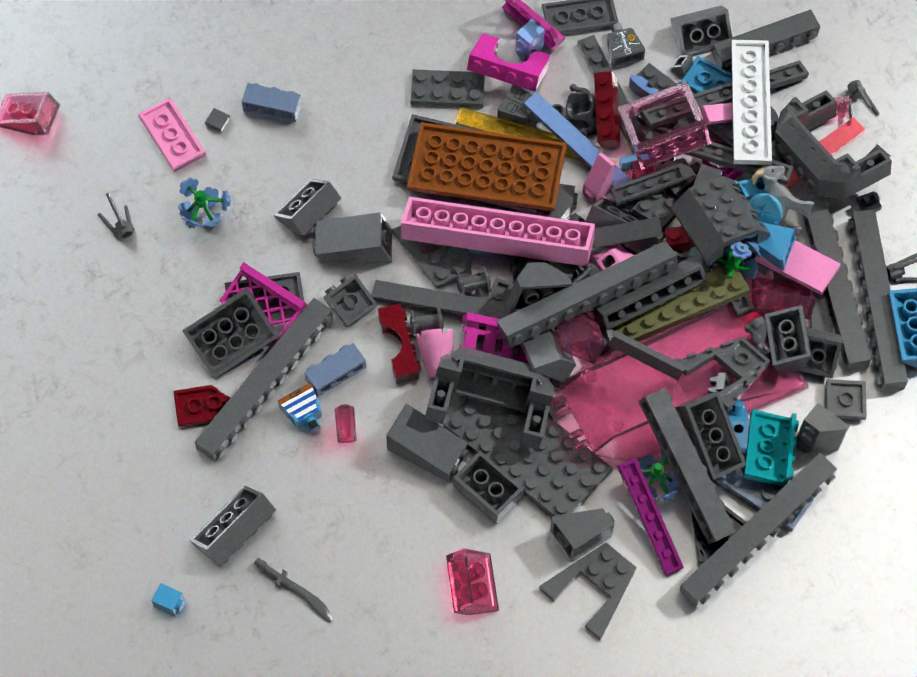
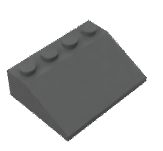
[182,287,279,379]

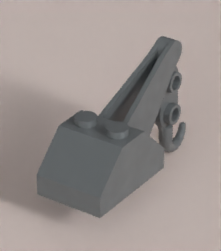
[505,262,587,313]

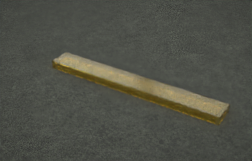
[456,107,601,162]

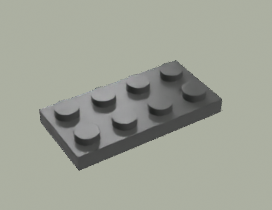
[411,69,485,108]

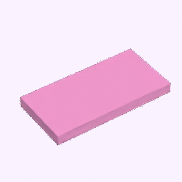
[138,98,206,172]
[755,241,841,295]

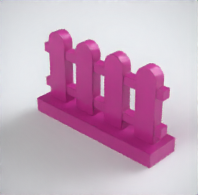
[459,312,529,364]

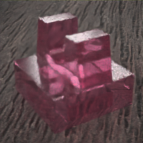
[834,94,851,118]

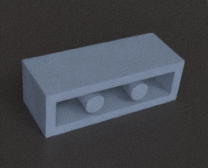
[242,83,302,122]
[304,343,366,397]

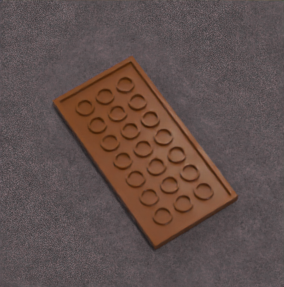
[407,122,567,211]

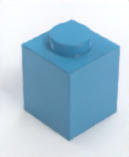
[151,583,185,616]

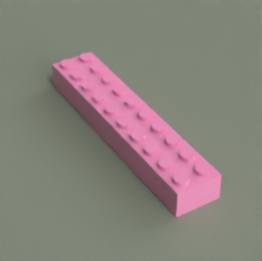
[401,197,595,266]

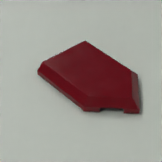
[173,385,231,427]

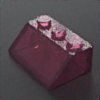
[752,277,816,320]
[555,311,605,364]
[446,548,499,615]

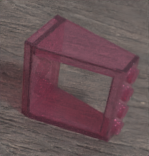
[618,81,711,170]

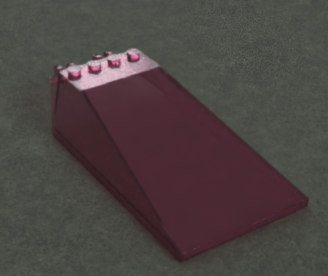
[551,291,809,464]

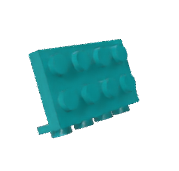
[743,409,799,487]

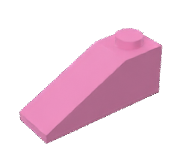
[582,152,615,203]

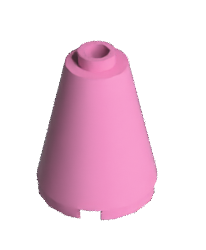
[416,329,454,383]

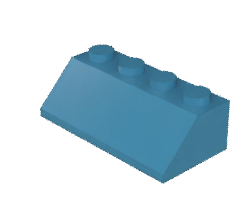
[889,288,917,368]

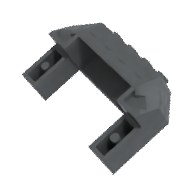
[774,90,892,199]
[424,347,554,450]

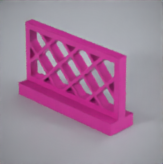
[502,0,565,52]
[219,262,307,340]

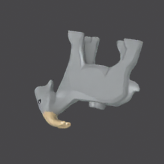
[751,166,814,239]

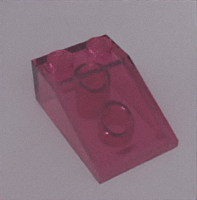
[0,92,60,135]

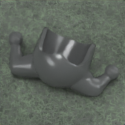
[566,84,597,136]

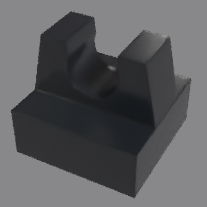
[856,191,882,212]

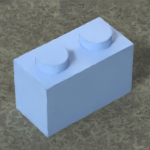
[515,19,545,61]

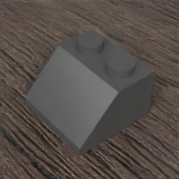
[798,327,842,379]

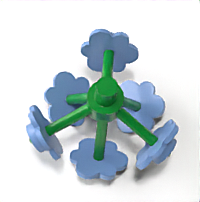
[178,177,231,228]
[707,240,761,279]
[639,449,680,502]

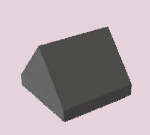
[670,54,693,77]

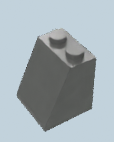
[550,508,615,562]

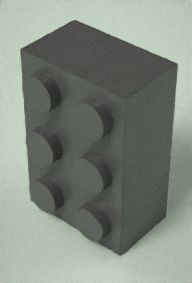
[453,451,524,524]

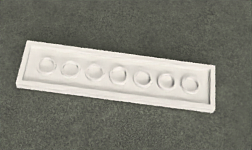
[731,40,772,165]

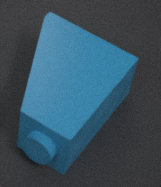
[745,223,796,270]

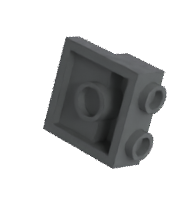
[323,274,378,327]

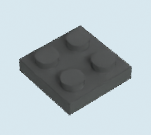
[632,191,677,231]
[826,379,867,420]

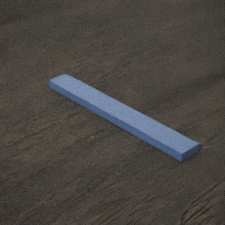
[523,92,633,205]

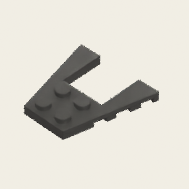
[392,226,472,289]
[674,337,770,412]
[539,543,637,640]

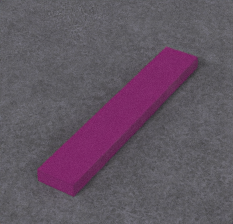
[617,458,684,576]

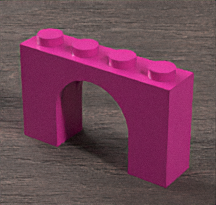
[467,33,551,92]

